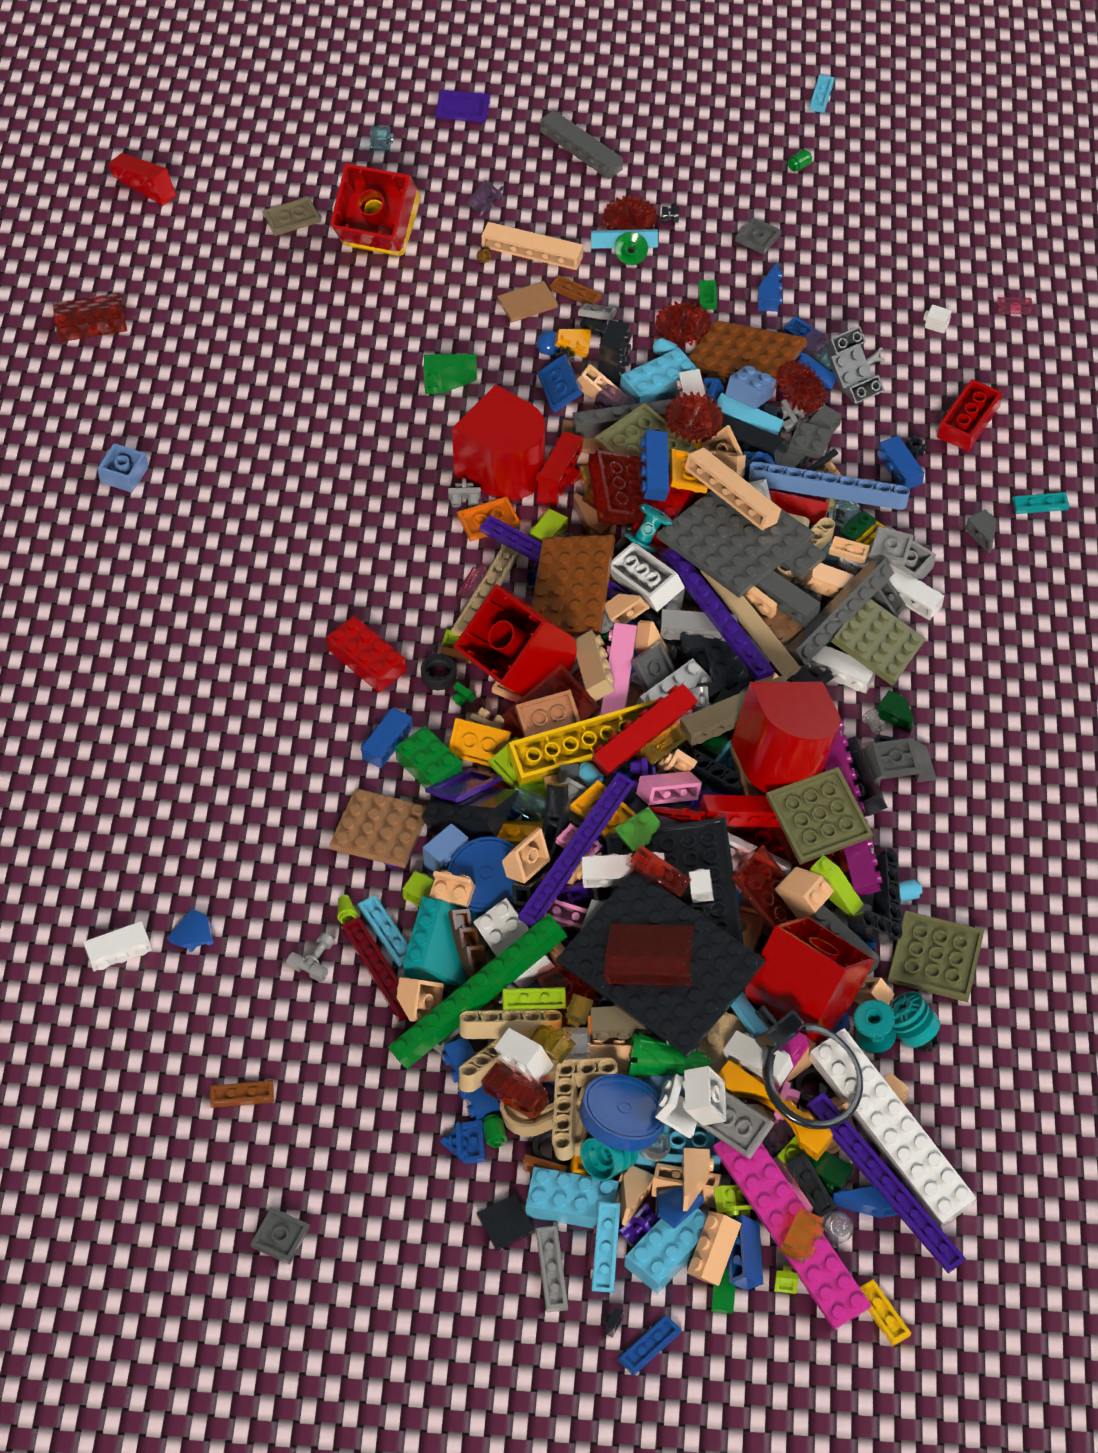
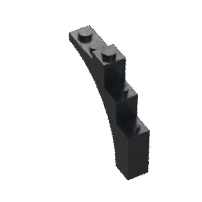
[512,782,573,906]

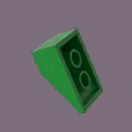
[424,354,477,394]

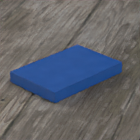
[537,354,583,413]

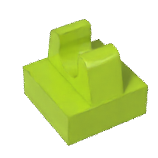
[774,1265,798,1294]

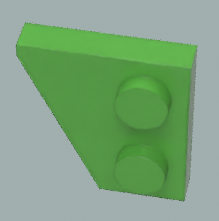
[615,807,660,854]

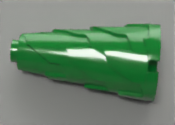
[627,1033,712,1076]

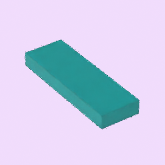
[1012,492,1069,514]

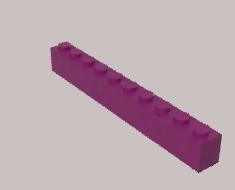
[825,718,883,897]

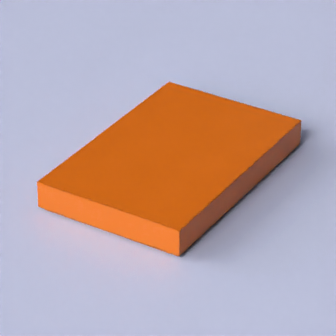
[457,496,520,542]

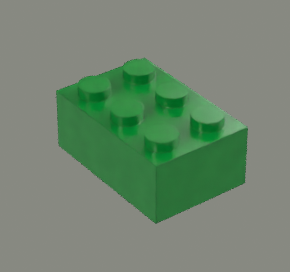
[395,726,463,796]

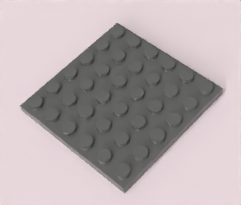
[657,490,815,598]

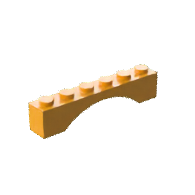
[718,1060,833,1161]

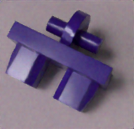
[630,758,657,792]
[556,879,590,906]
[618,1204,660,1247]

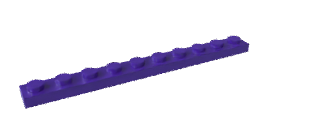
[479,515,634,602]
[662,549,774,681]
[518,773,635,927]
[806,1092,966,1274]

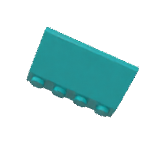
[403,897,479,987]

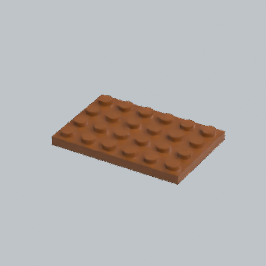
[688,320,807,388]
[532,535,615,636]

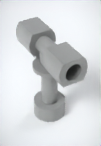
[286,933,335,983]

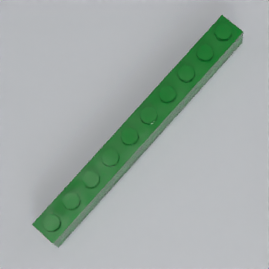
[388,914,568,1069]

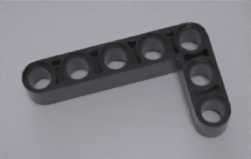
[665,731,742,796]
[848,848,902,945]

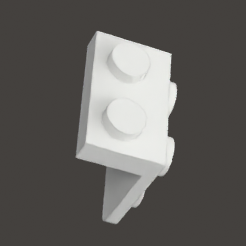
[655,1074,697,1138]

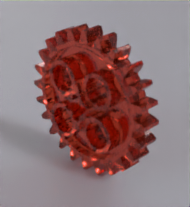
[603,195,657,230]
[655,300,711,347]
[776,360,827,413]
[665,391,723,444]

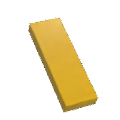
[859,1279,911,1347]

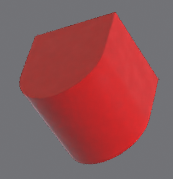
[452,384,545,500]
[453,584,577,699]
[731,682,840,793]
[745,916,875,1043]

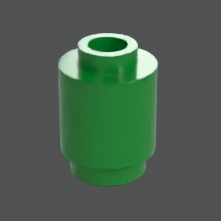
[788,150,812,172]
[482,1114,507,1148]

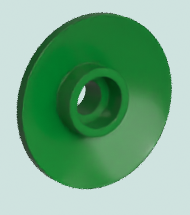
[615,232,648,265]

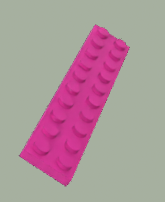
[713,1141,872,1331]

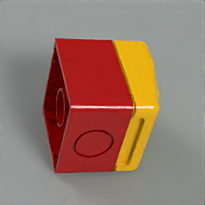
[331,163,421,256]

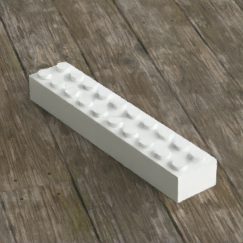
[809,1028,977,1229]

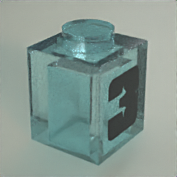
[832,500,860,529]

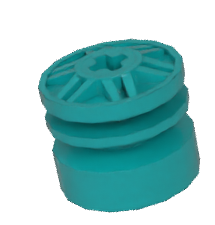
[889,992,940,1048]
[580,1136,638,1181]

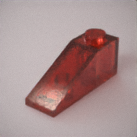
[625,845,692,897]

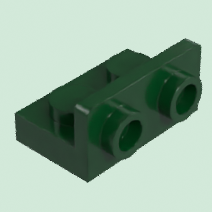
[839,510,877,542]

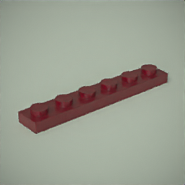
[341,917,408,1022]

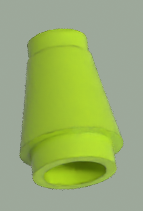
[337,895,357,924]

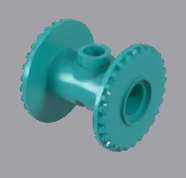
[625,504,672,552]
[853,1000,896,1054]

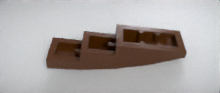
[448,909,487,980]

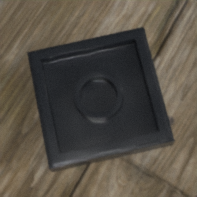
[476,1194,535,1251]

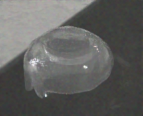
[639,1134,671,1162]
[818,1211,854,1244]

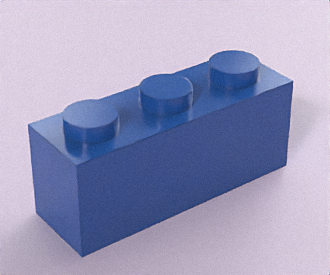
[877,436,925,489]
[361,708,413,769]
[728,1215,764,1290]

